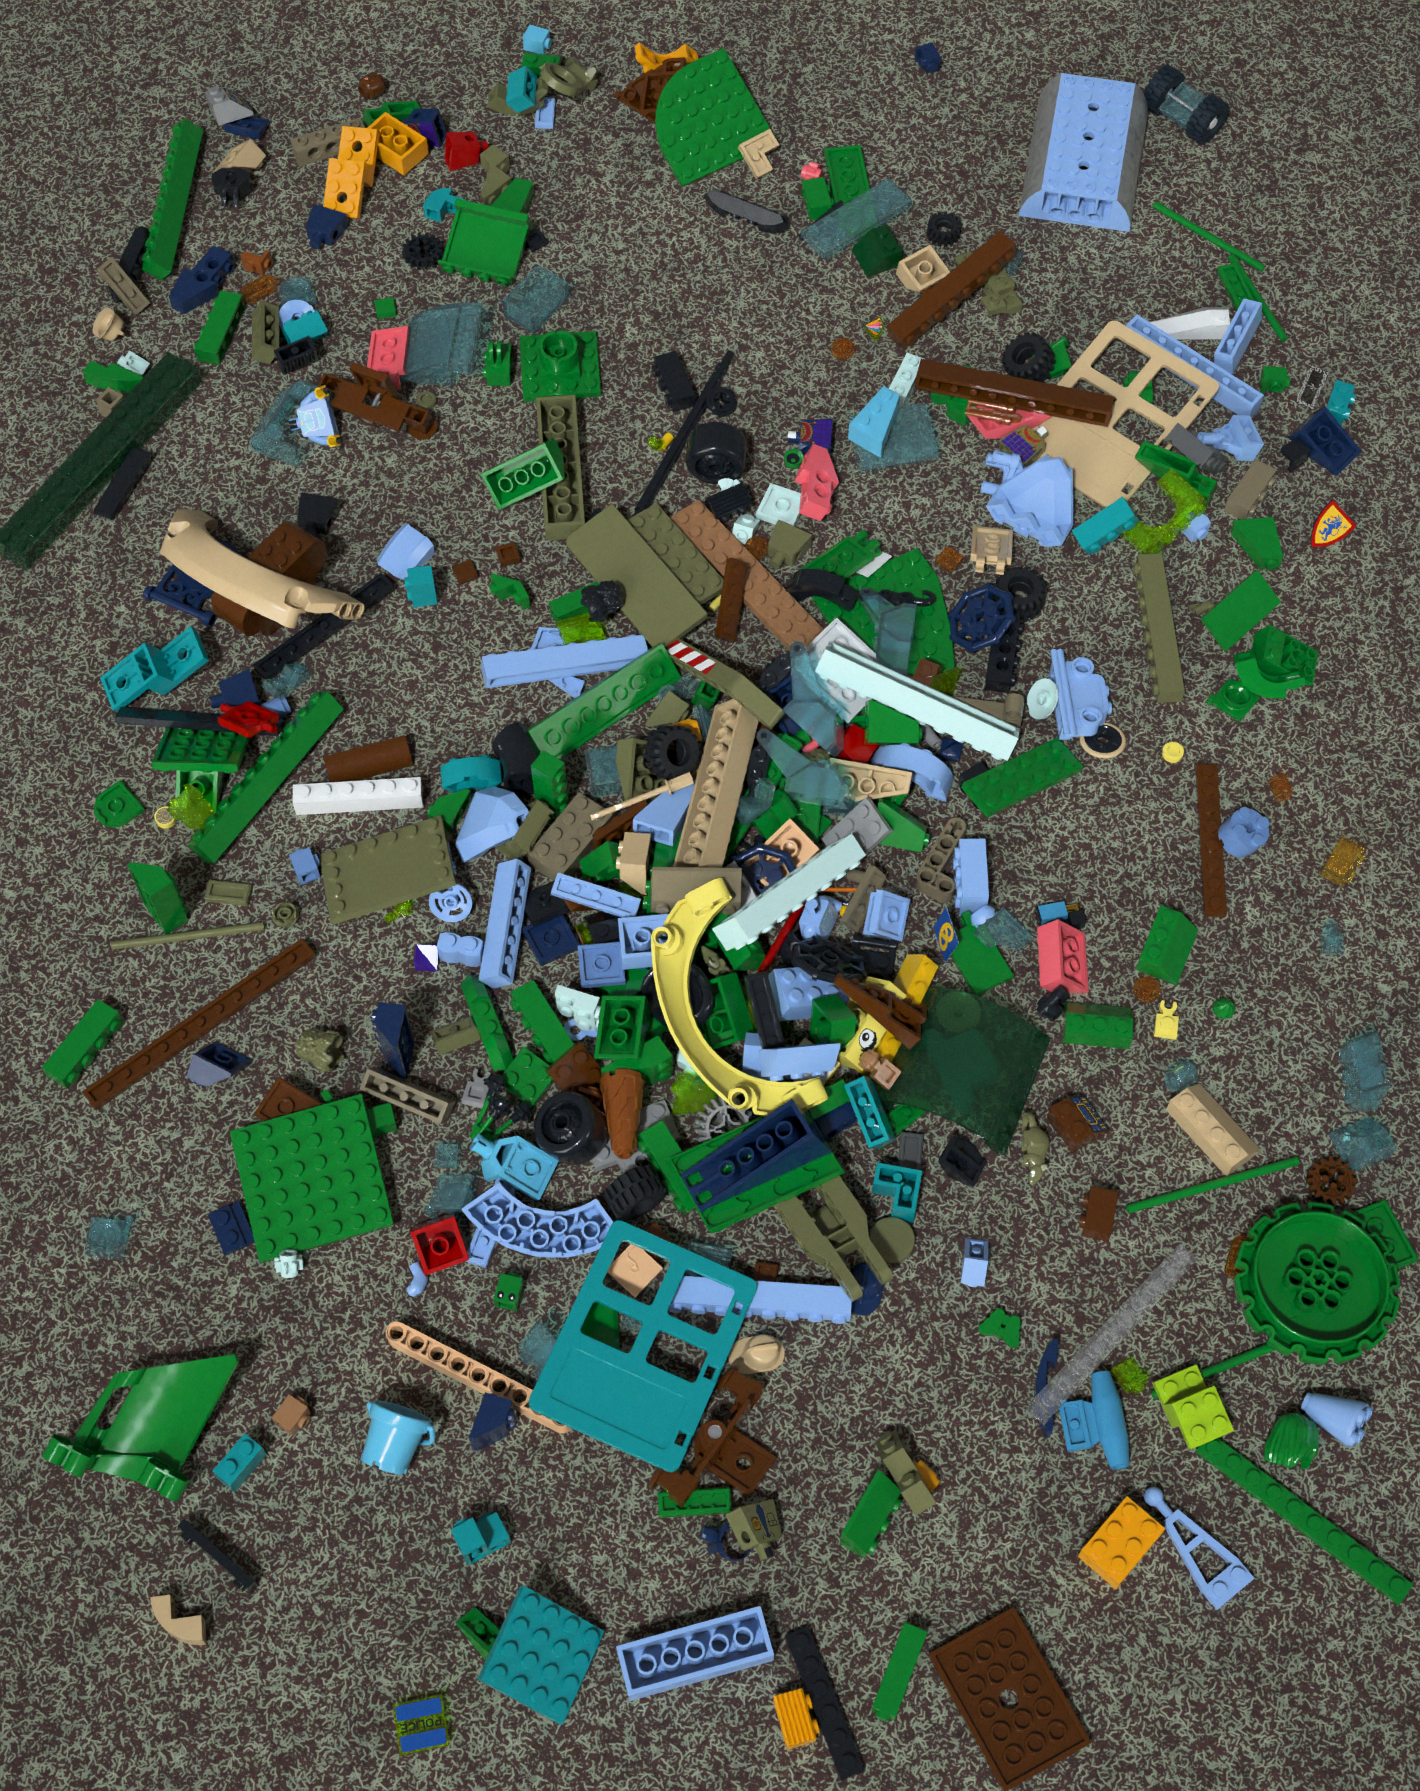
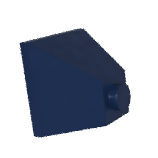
[186,1041,253,1087]

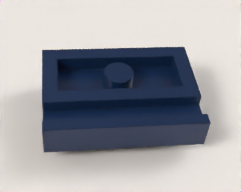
[224,116,269,139]
[207,1201,255,1256]

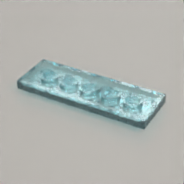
[801,178,912,260]

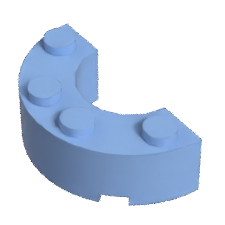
[870,743,953,802]

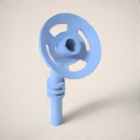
[429,840,472,922]

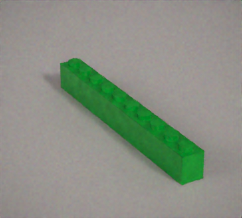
[142,118,203,280]
[188,691,343,863]

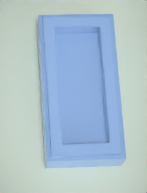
[535,97,556,129]

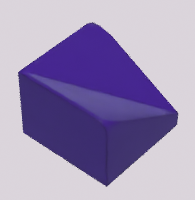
[414,944,439,972]

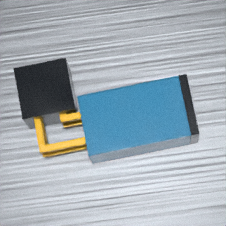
[1035,901,1086,929]

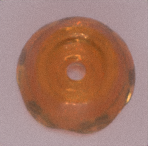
[831,338,854,360]
[744,536,768,560]
[1133,977,1161,1003]

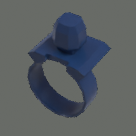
[699,1522,751,1561]

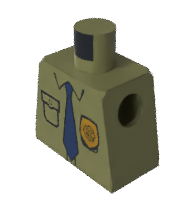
[726,1499,781,1561]

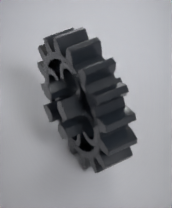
[402,232,443,270]

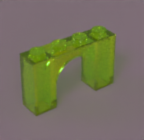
[1120,469,1207,554]

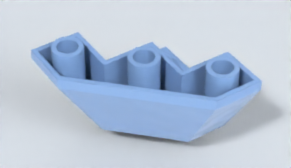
[455,786,529,863]

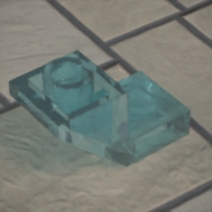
[262,663,311,698]
[735,778,776,825]

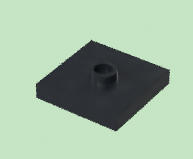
[524,881,570,927]

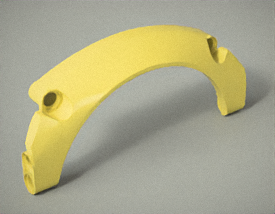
[651,878,829,1117]

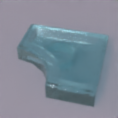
[974,907,1034,952]

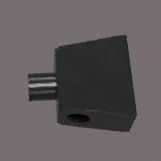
[297,492,340,536]

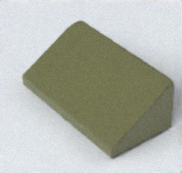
[430,1017,480,1055]

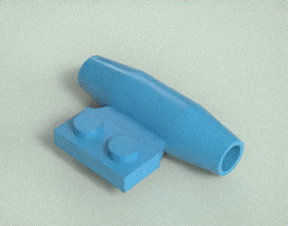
[1058,1371,1129,1470]

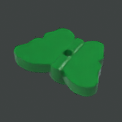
[978,1308,1021,1349]

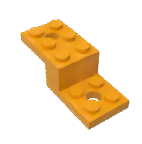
[323,126,380,220]

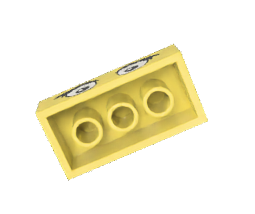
[836,976,907,1071]

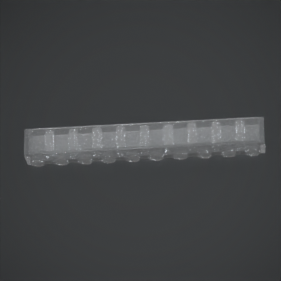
[1026,1243,1198,1425]

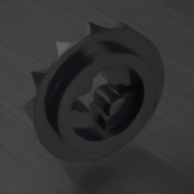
[705,387,736,418]

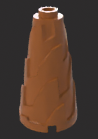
[600,1069,645,1159]

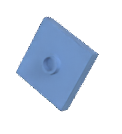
[578,942,625,988]

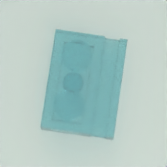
[693,704,712,742]

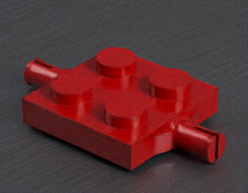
[218,701,279,738]

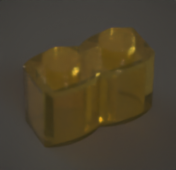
[1320,837,1366,888]

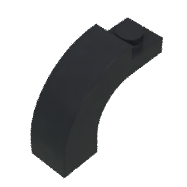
[785,569,859,612]

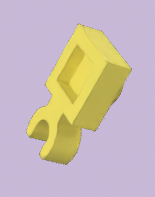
[1154,1000,1179,1040]

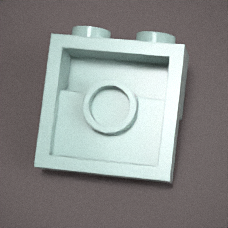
[555,985,601,1032]

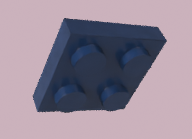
[521,915,579,967]

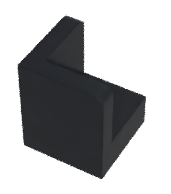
[1280,437,1311,472]

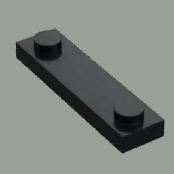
[178,1519,258,1594]

